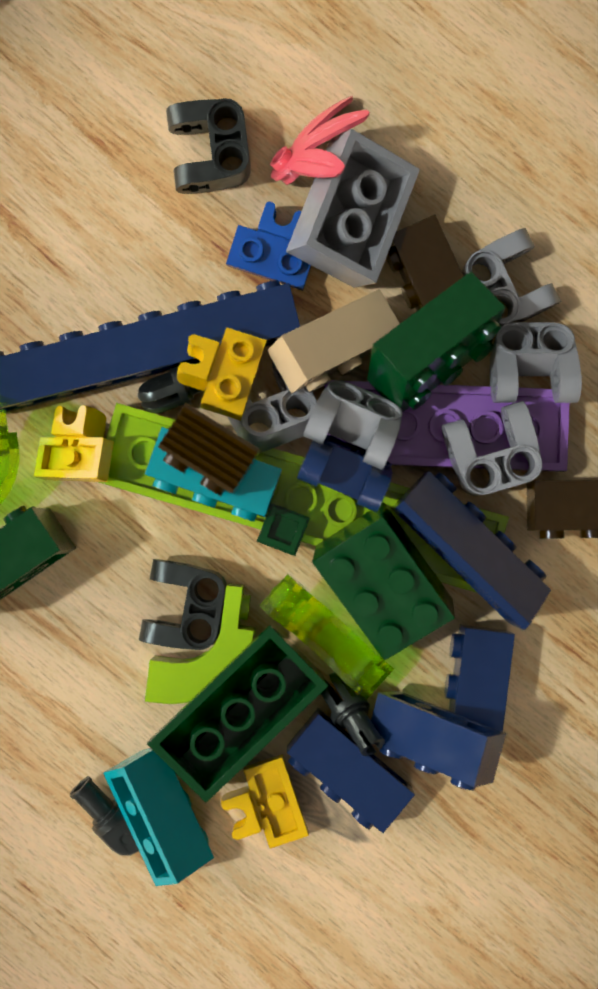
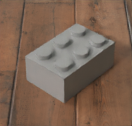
[286,129,420,288]

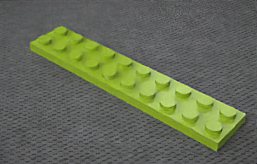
[98,403,509,593]

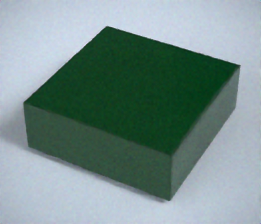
[257,503,310,556]

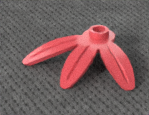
[270,96,370,185]

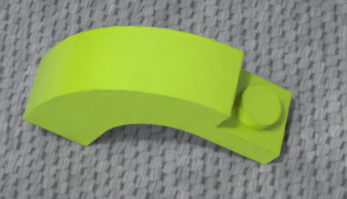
[145,583,256,704]

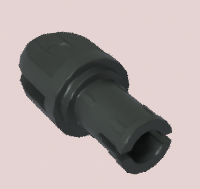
[138,366,203,414]
[321,672,385,757]
[70,776,139,856]

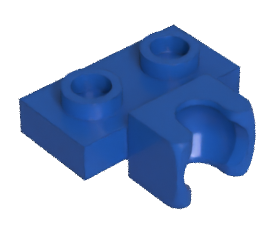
[226,201,312,291]

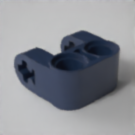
[297,434,392,512]

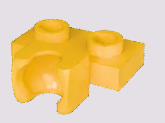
[177,327,266,421]
[33,405,114,482]
[221,754,309,849]

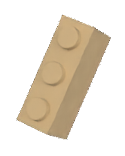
[267,289,400,394]

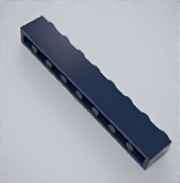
[0,280,300,414]

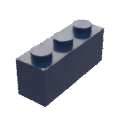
[444,624,515,732]
[371,691,506,790]
[287,708,415,833]

